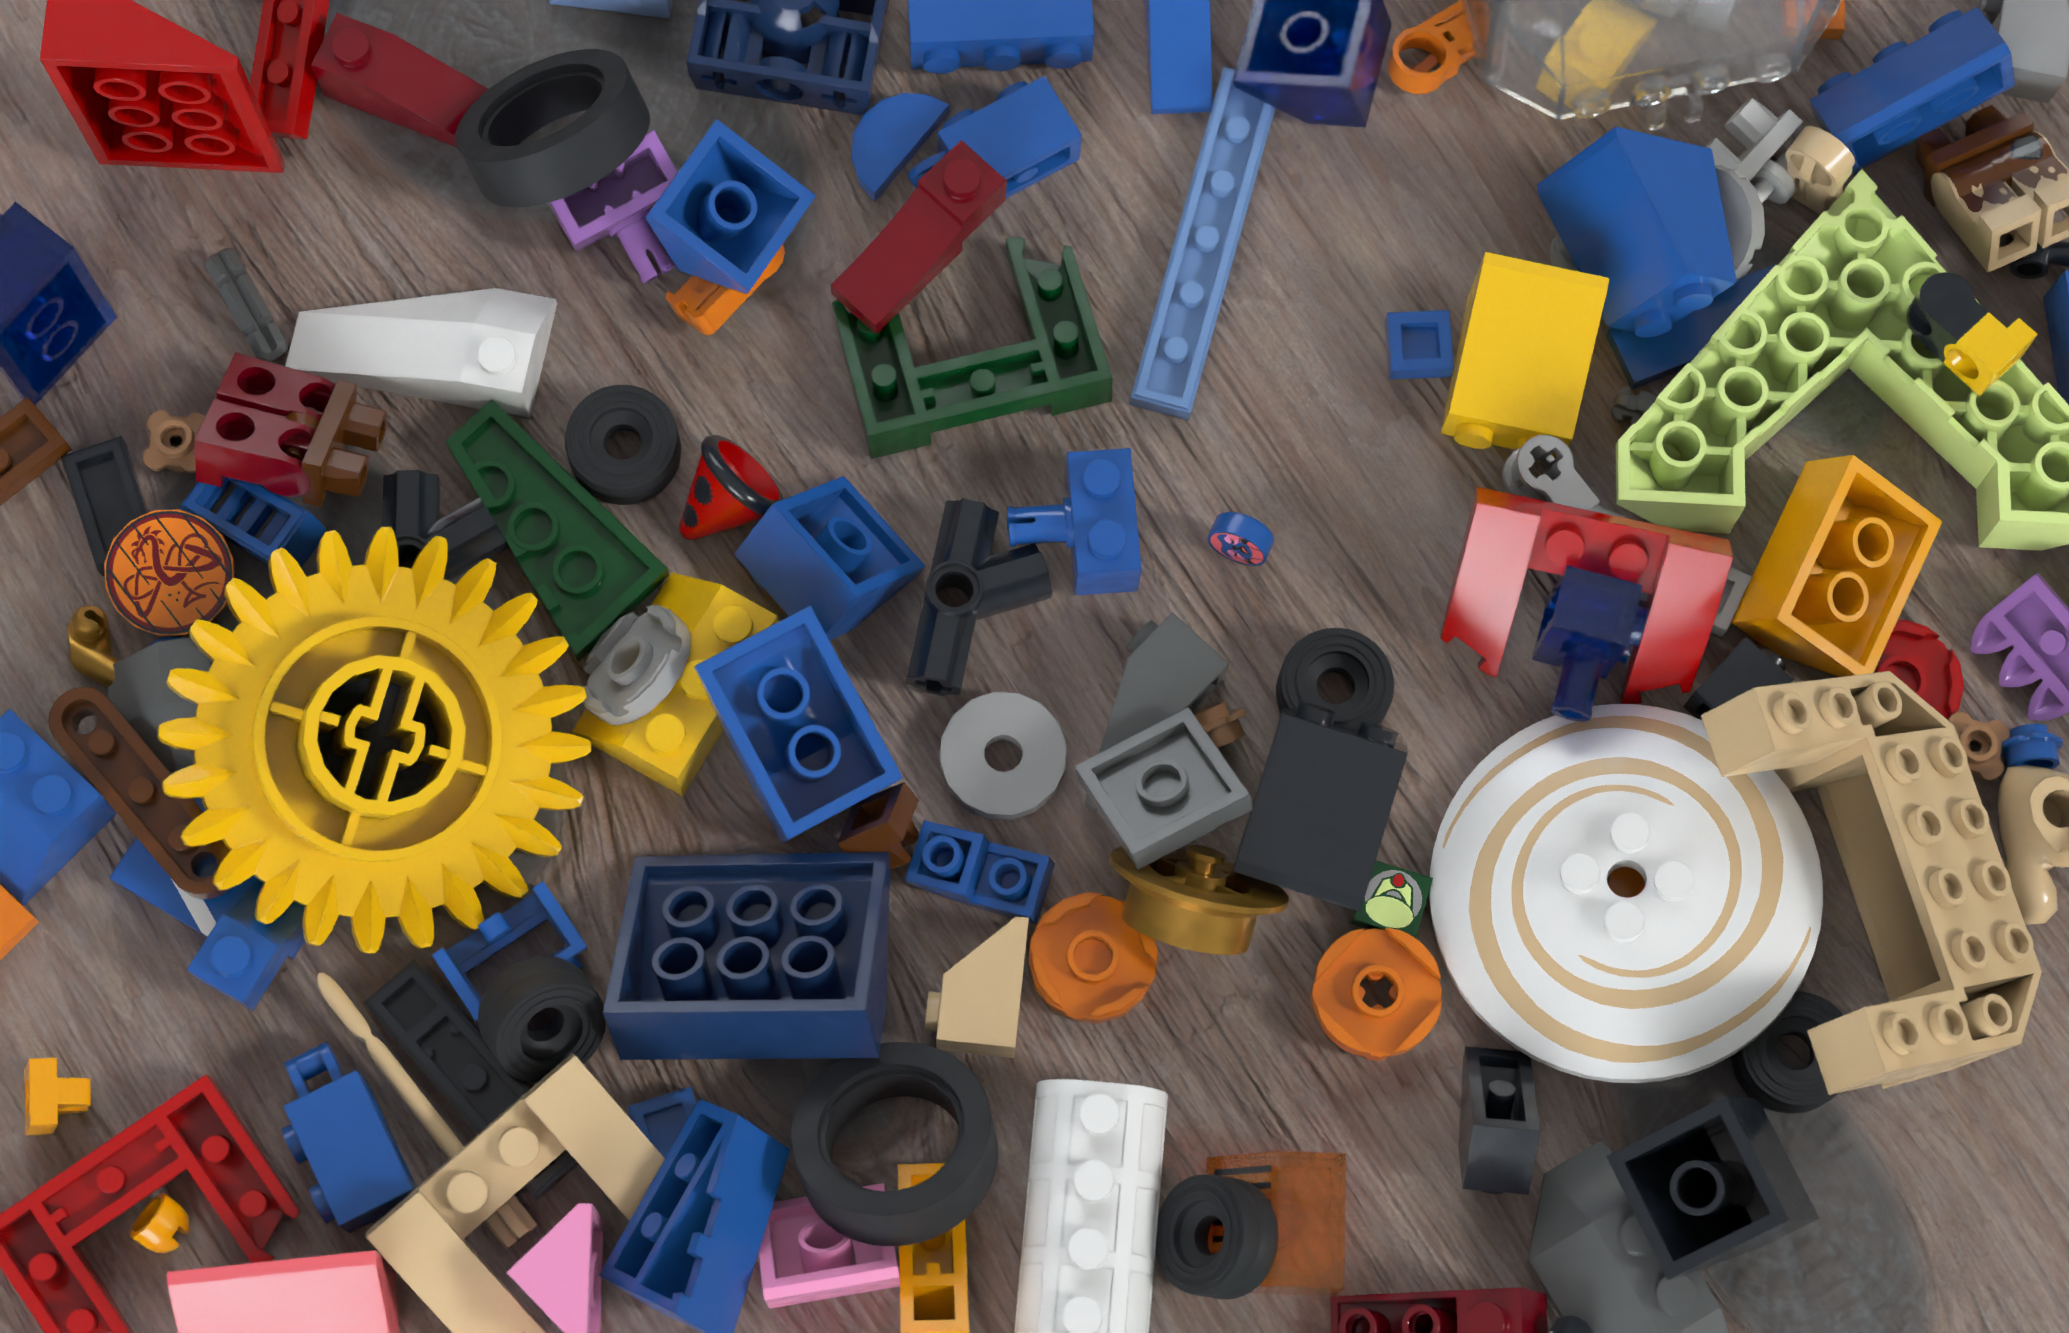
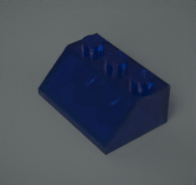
[0,201,117,406]

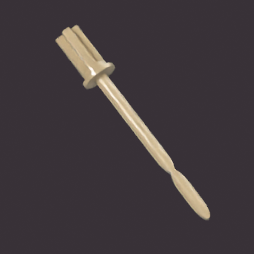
[317,973,538,1250]

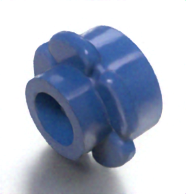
[2001,724,2063,769]

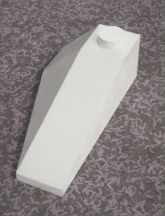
[285,288,557,418]

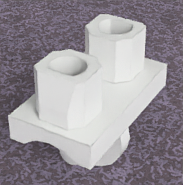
[1705,98,1803,204]

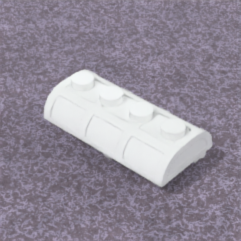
[1014,1079,1168,1333]

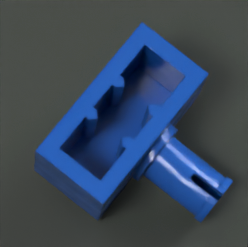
[1006,448,1142,596]

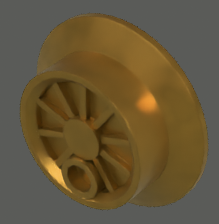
[1109,845,1289,955]

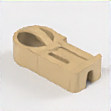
[1785,126,1855,215]

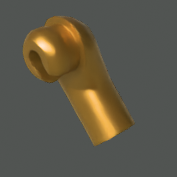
[67,605,120,689]

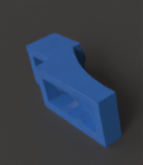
[187,879,305,1011]

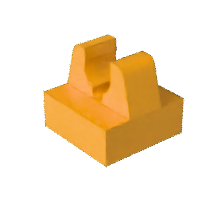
[24,1058,91,1136]

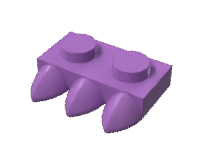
[1970,573,2069,721]

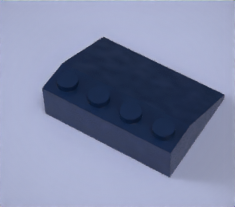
[603,852,890,1060]

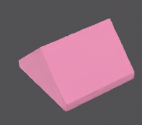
[758,1183,900,1309]
[506,1204,604,1333]

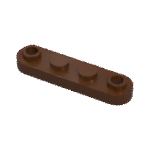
[48,687,230,899]

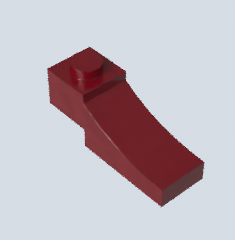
[831,140,1007,334]

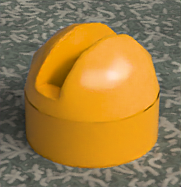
[130,1193,190,1253]

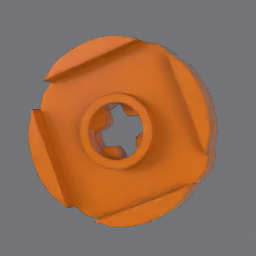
[1310,928,1442,1061]

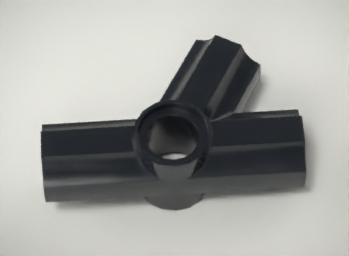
[382,470,508,581]
[906,498,1052,696]

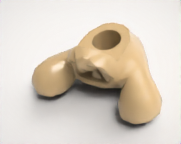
[1998,765,2069,925]

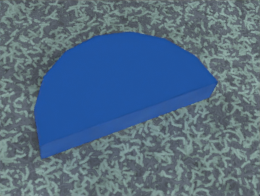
[851,93,950,202]

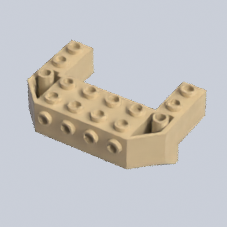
[1701,671,2042,1095]

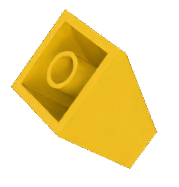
[1440,252,1610,462]

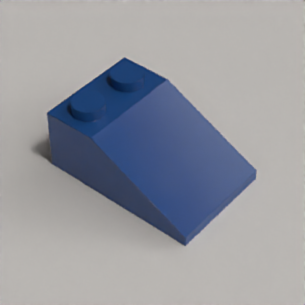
[694,606,903,843]

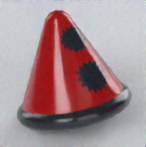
[679,435,783,540]

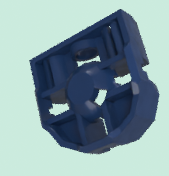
[687,0,889,116]

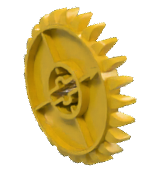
[157,527,591,953]

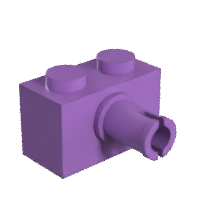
[548,131,677,284]

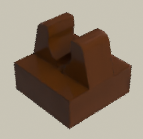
[837,782,919,870]

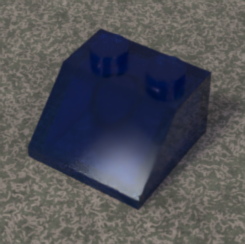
[1232,0,1392,127]

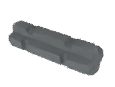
[205,248,288,362]

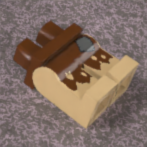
[1916,105,2069,273]

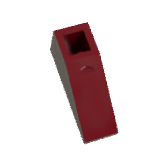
[1330,1287,1548,1333]

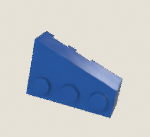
[599,1099,790,1333]

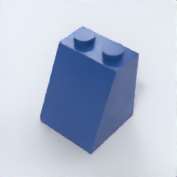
[1537,126,1737,338]

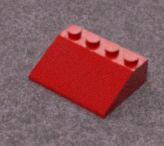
[40,0,284,173]

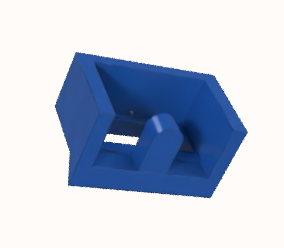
[432,881,588,1023]

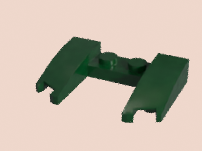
[832,237,1112,459]

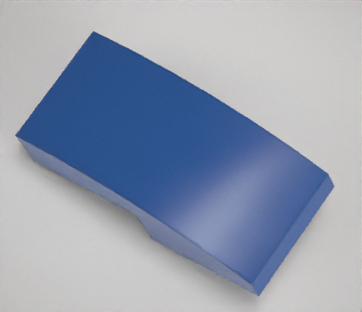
[905,820,1055,924]

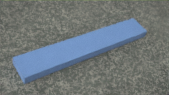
[1129,67,1282,421]

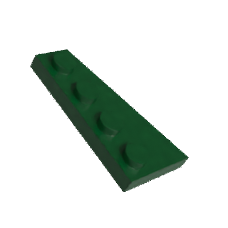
[445,399,669,662]

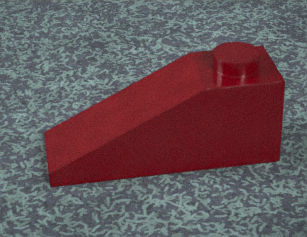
[311,13,489,147]

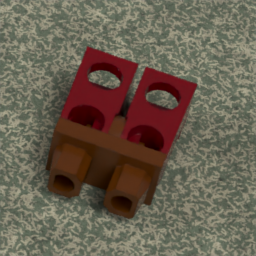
[194,352,387,507]

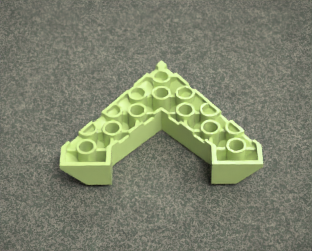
[1616,169,2069,551]

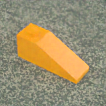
[898,1163,969,1333]

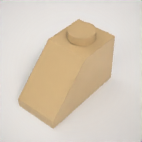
[925,916,1029,1058]

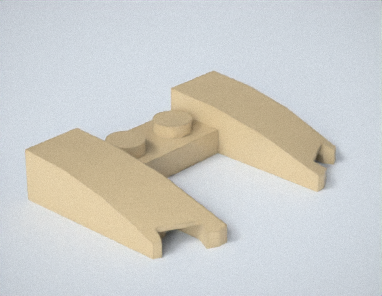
[366,1052,665,1333]

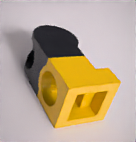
[1906,272,2038,396]

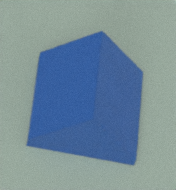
[645,119,816,294]

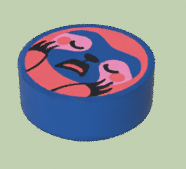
[1207,512,1274,566]

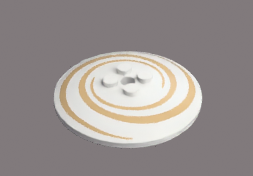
[1429,704,1823,1083]

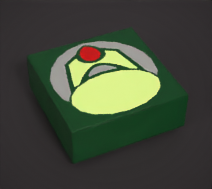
[1351,860,1433,938]

